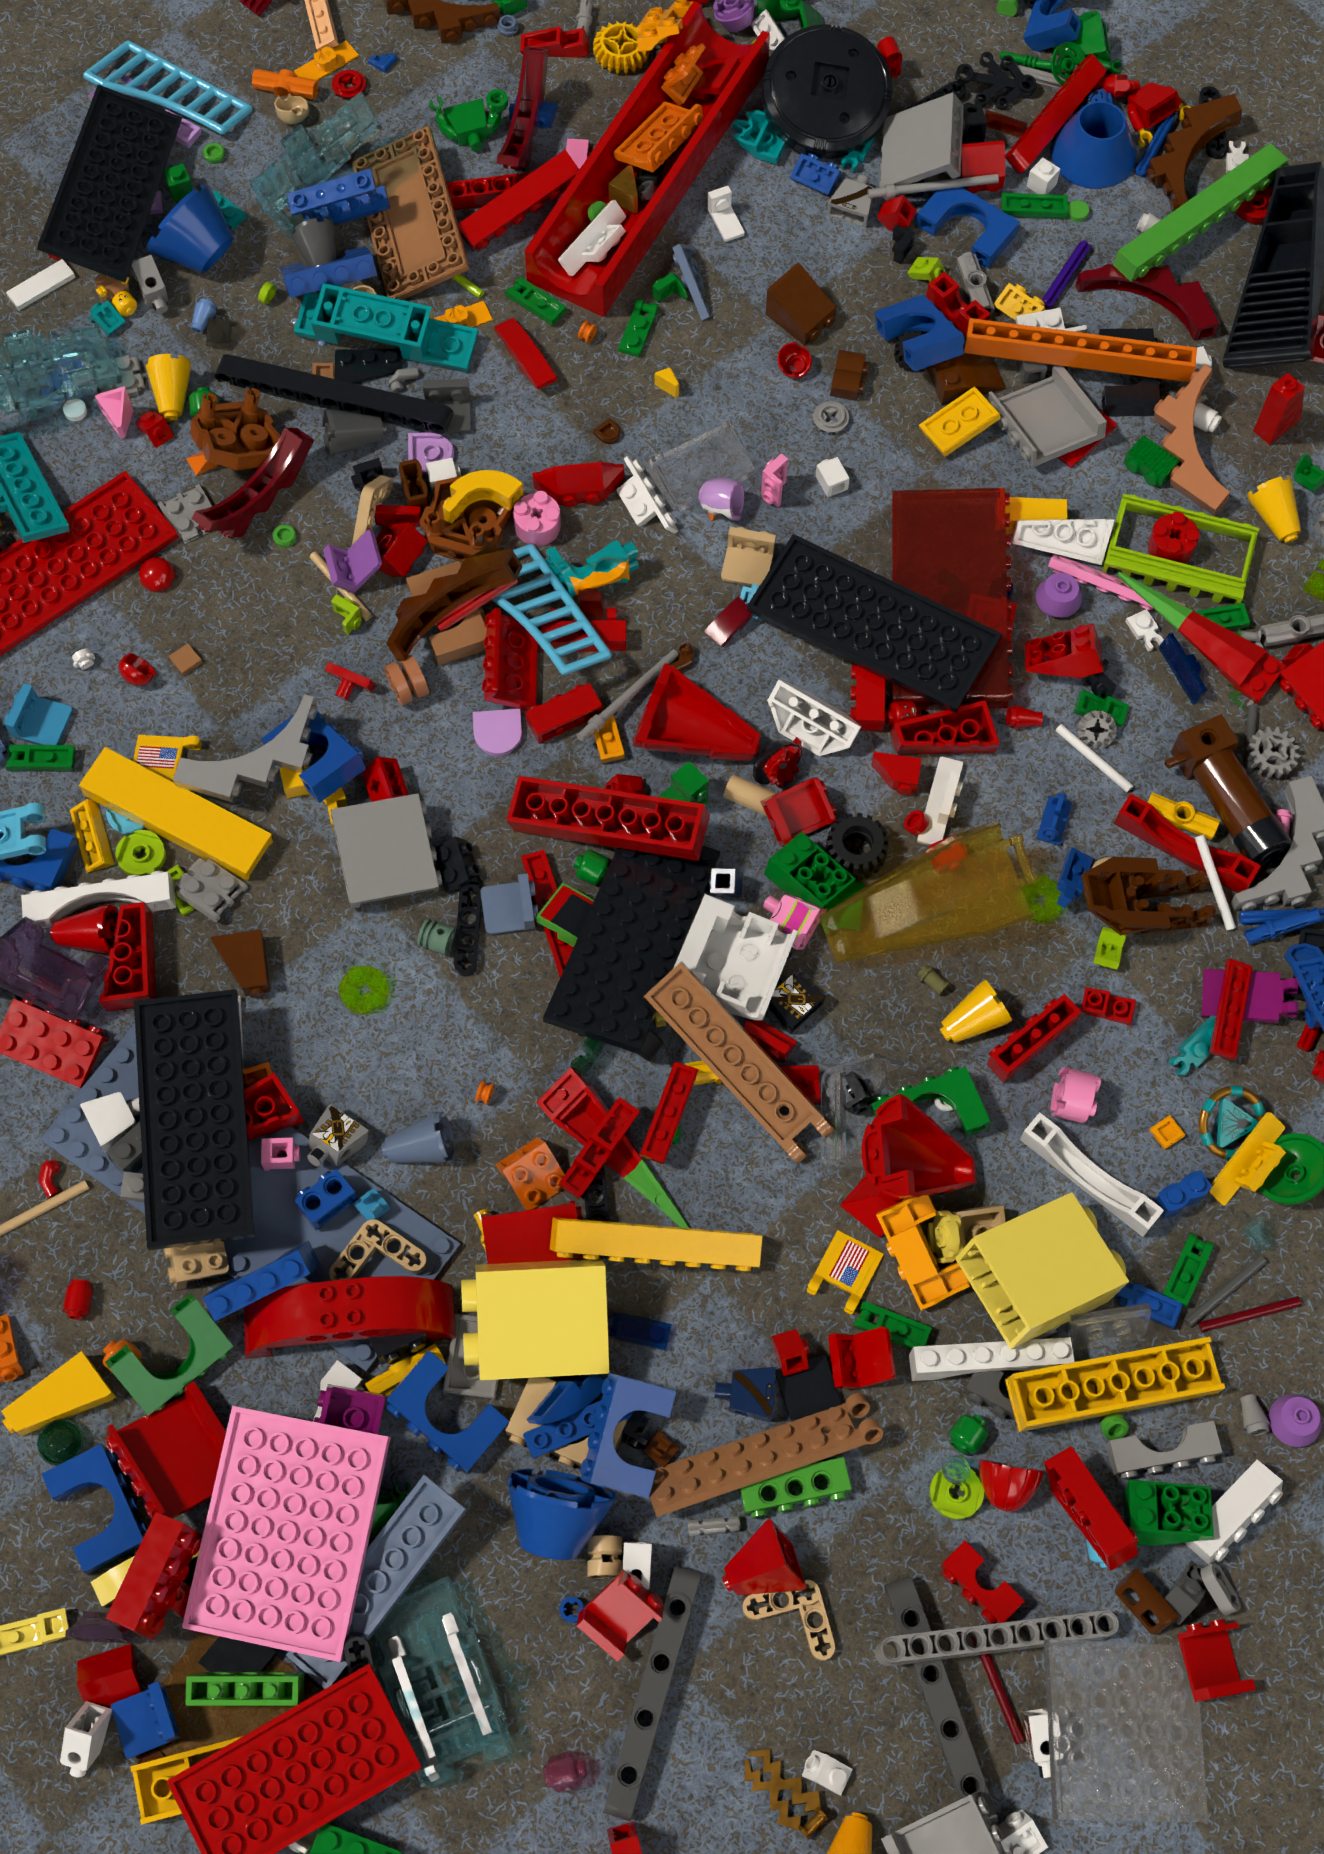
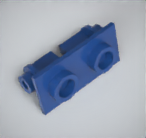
[1036,793,1072,846]

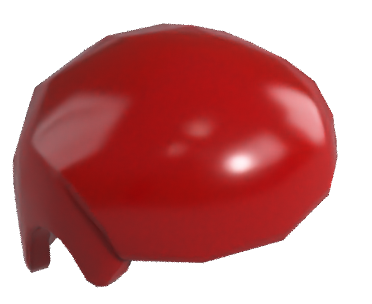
[777,342,812,379]
[139,557,176,592]
[118,653,156,686]

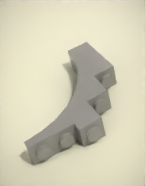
[173,694,318,802]
[1231,776,1324,911]

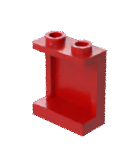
[760,777,837,846]

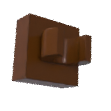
[643,1431,680,1468]

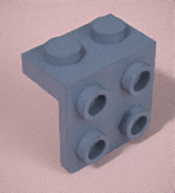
[480,873,538,935]

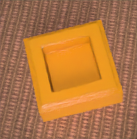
[1149,1115,1186,1150]

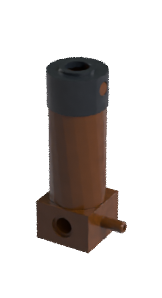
[1164,714,1292,865]

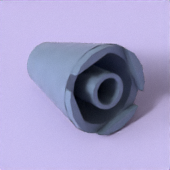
[382,1111,456,1163]

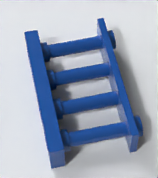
[287,168,391,225]

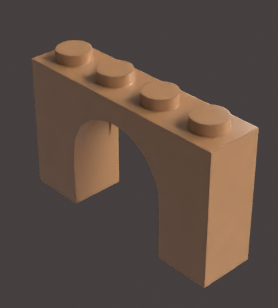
[406,561,487,666]

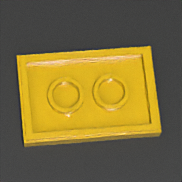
[919,386,1001,457]

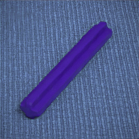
[1042,240,1091,309]

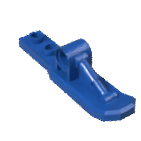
[1284,943,1324,1031]

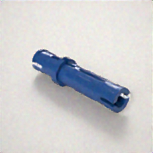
[1244,907,1321,945]

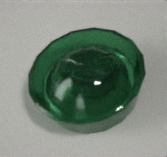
[37,1419,84,1466]

